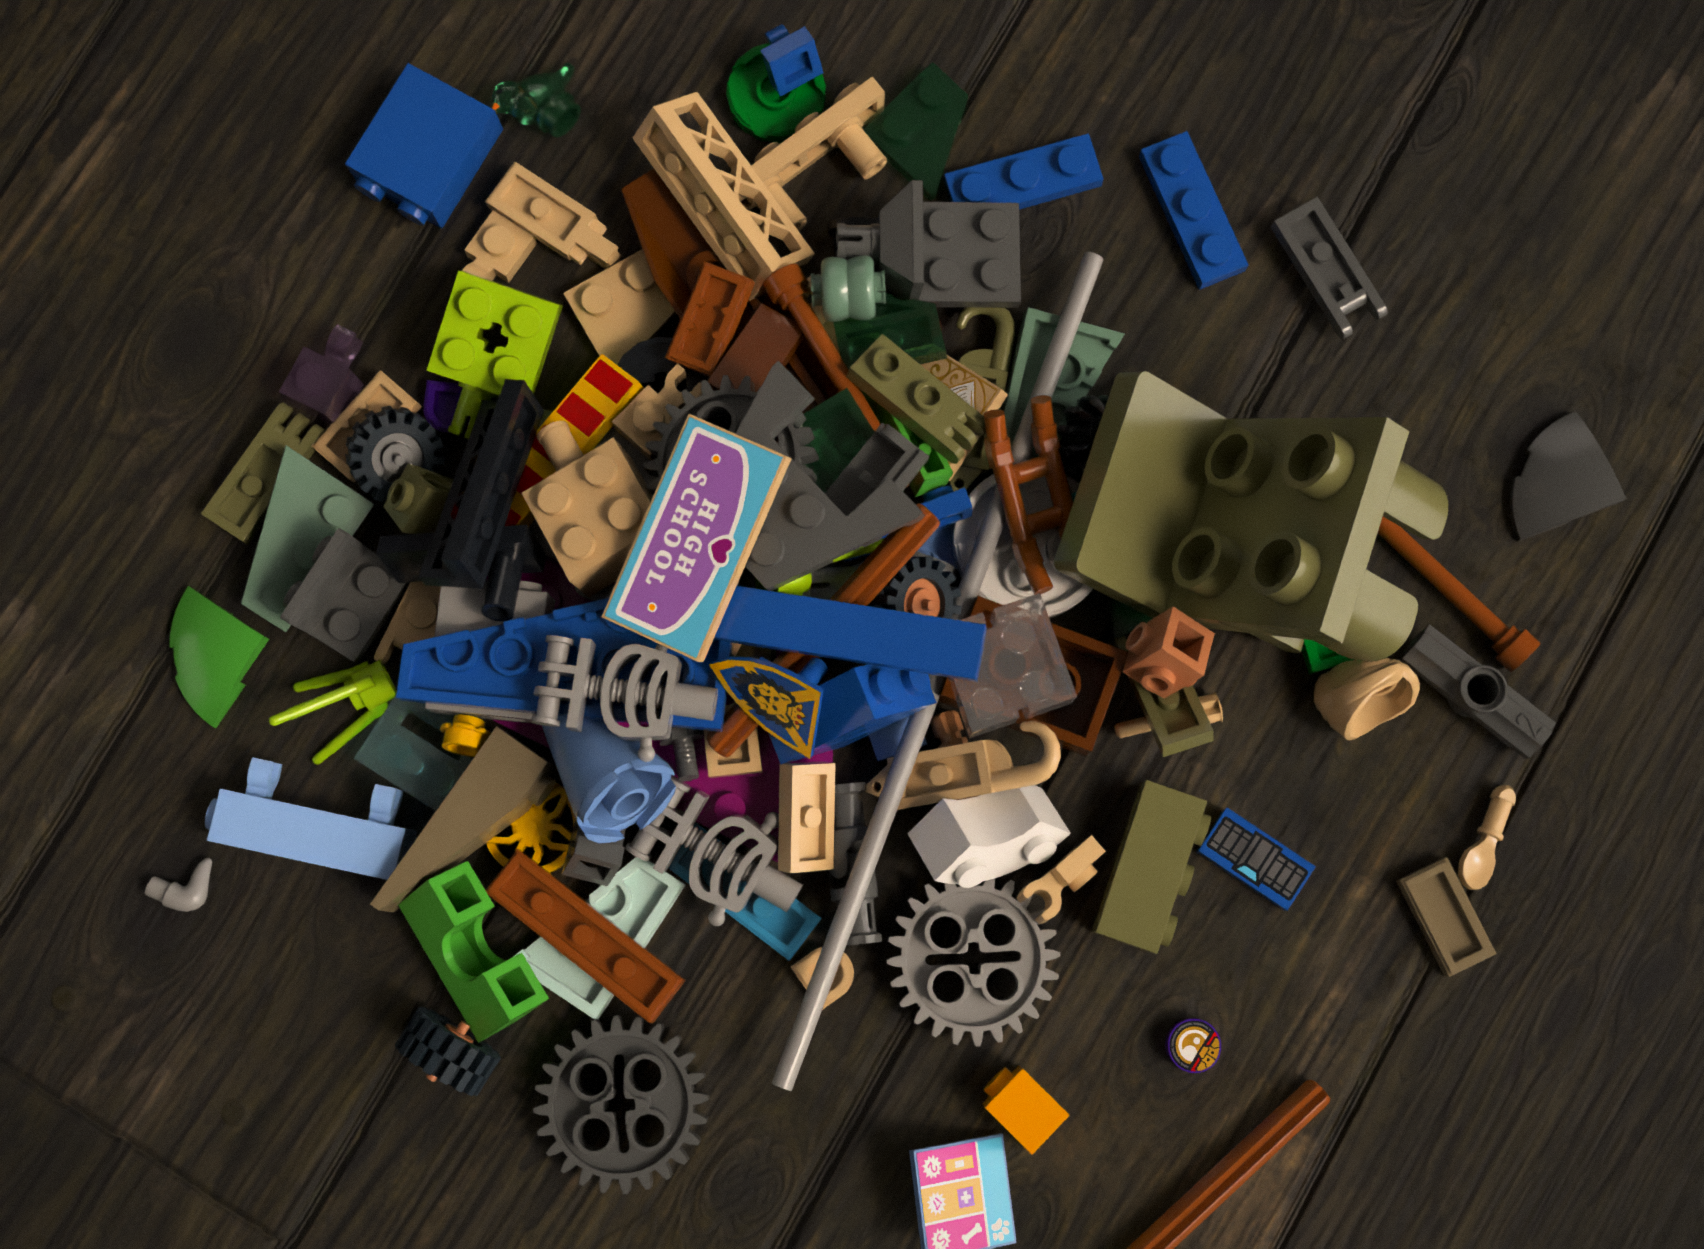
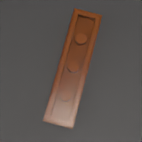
[485,849,686,1023]

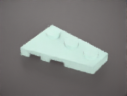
[513,857,686,1020]

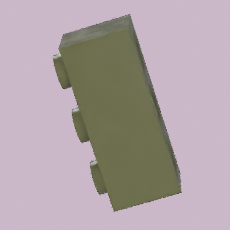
[1091,780,1211,954]

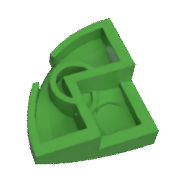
[170,586,269,728]

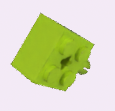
[426,270,563,439]

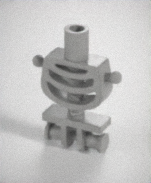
[531,635,718,762]
[625,776,803,926]

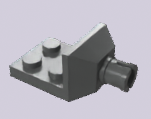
[836,180,1021,308]

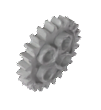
[887,879,1060,1046]

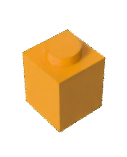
[982,1065,1070,1155]

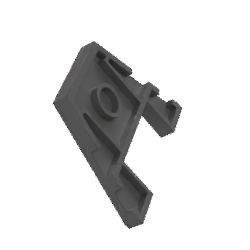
[735,361,925,591]

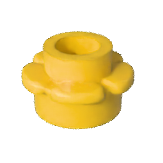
[440,714,491,757]

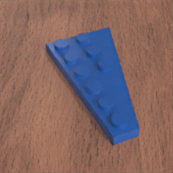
[396,581,739,732]

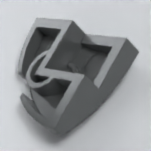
[1510,411,1626,542]

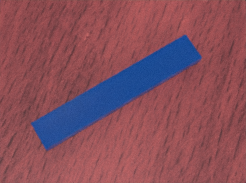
[713,586,987,682]

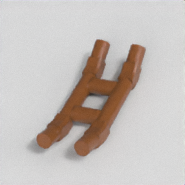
[983,395,1074,596]

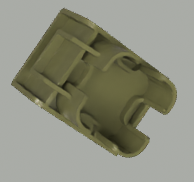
[1054,371,1448,662]

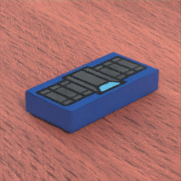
[1196,807,1316,911]

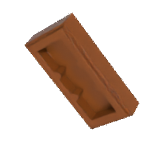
[665,261,755,377]

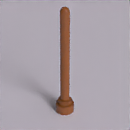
[763,263,911,488]
[1377,517,1541,673]

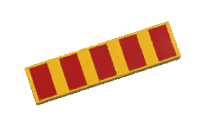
[504,354,644,527]

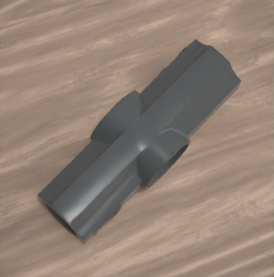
[1399,624,1556,759]

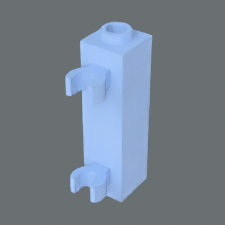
[205,757,417,880]

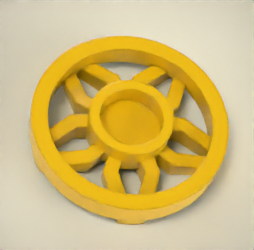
[486,783,575,873]

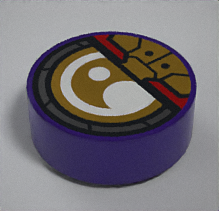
[1165,1018,1221,1073]

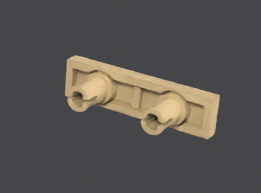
[738,76,887,231]

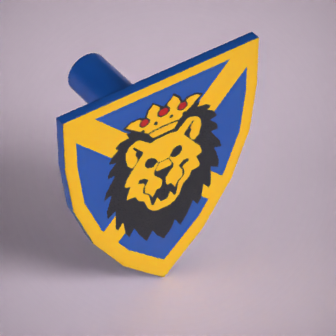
[709,656,828,759]

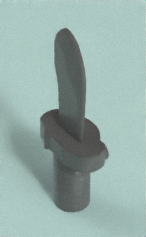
[659,727,704,781]

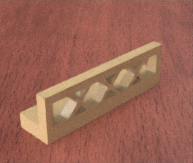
[633,92,815,301]

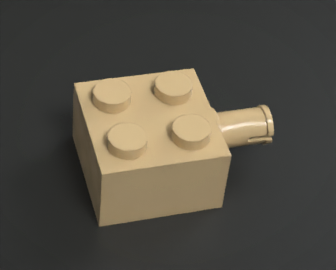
[522,421,653,597]

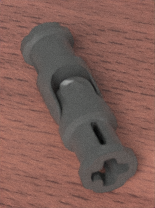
[829,782,882,946]

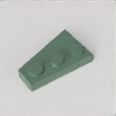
[1001,307,1125,459]
[240,445,374,632]

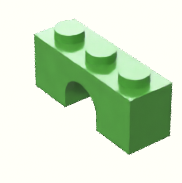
[398,861,549,1043]

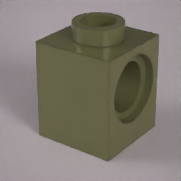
[383,463,454,534]

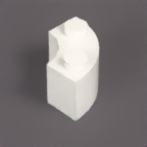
[908,785,1071,888]

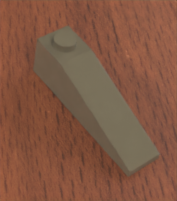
[370,726,557,913]

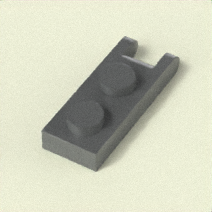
[1270,197,1388,340]

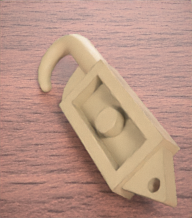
[866,721,1061,810]

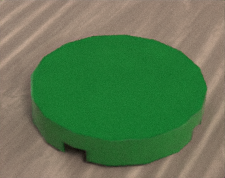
[726,43,826,143]

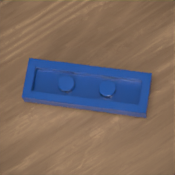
[1139,131,1249,290]
[944,133,1104,210]

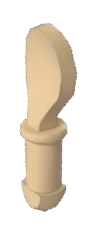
[1458,785,1516,890]

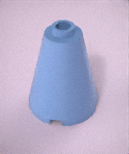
[542,716,676,844]

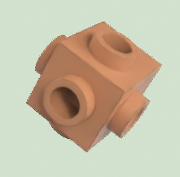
[1123,606,1215,698]

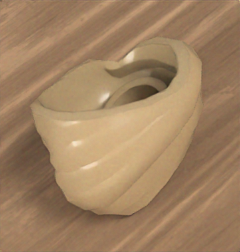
[1314,658,1420,740]

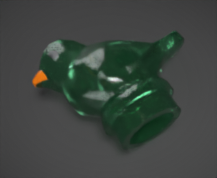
[492,62,581,137]

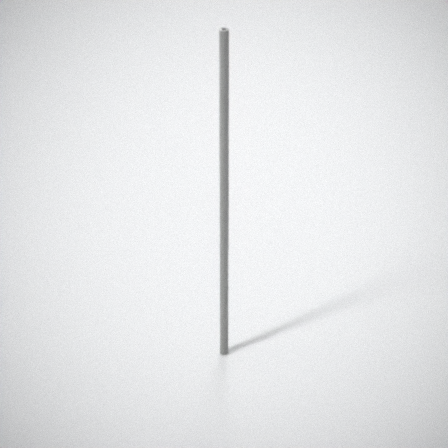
[771,252,1104,1091]

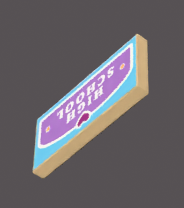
[602,414,792,662]

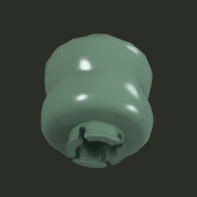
[811,255,886,322]

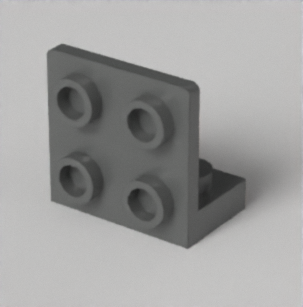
[280,528,410,664]

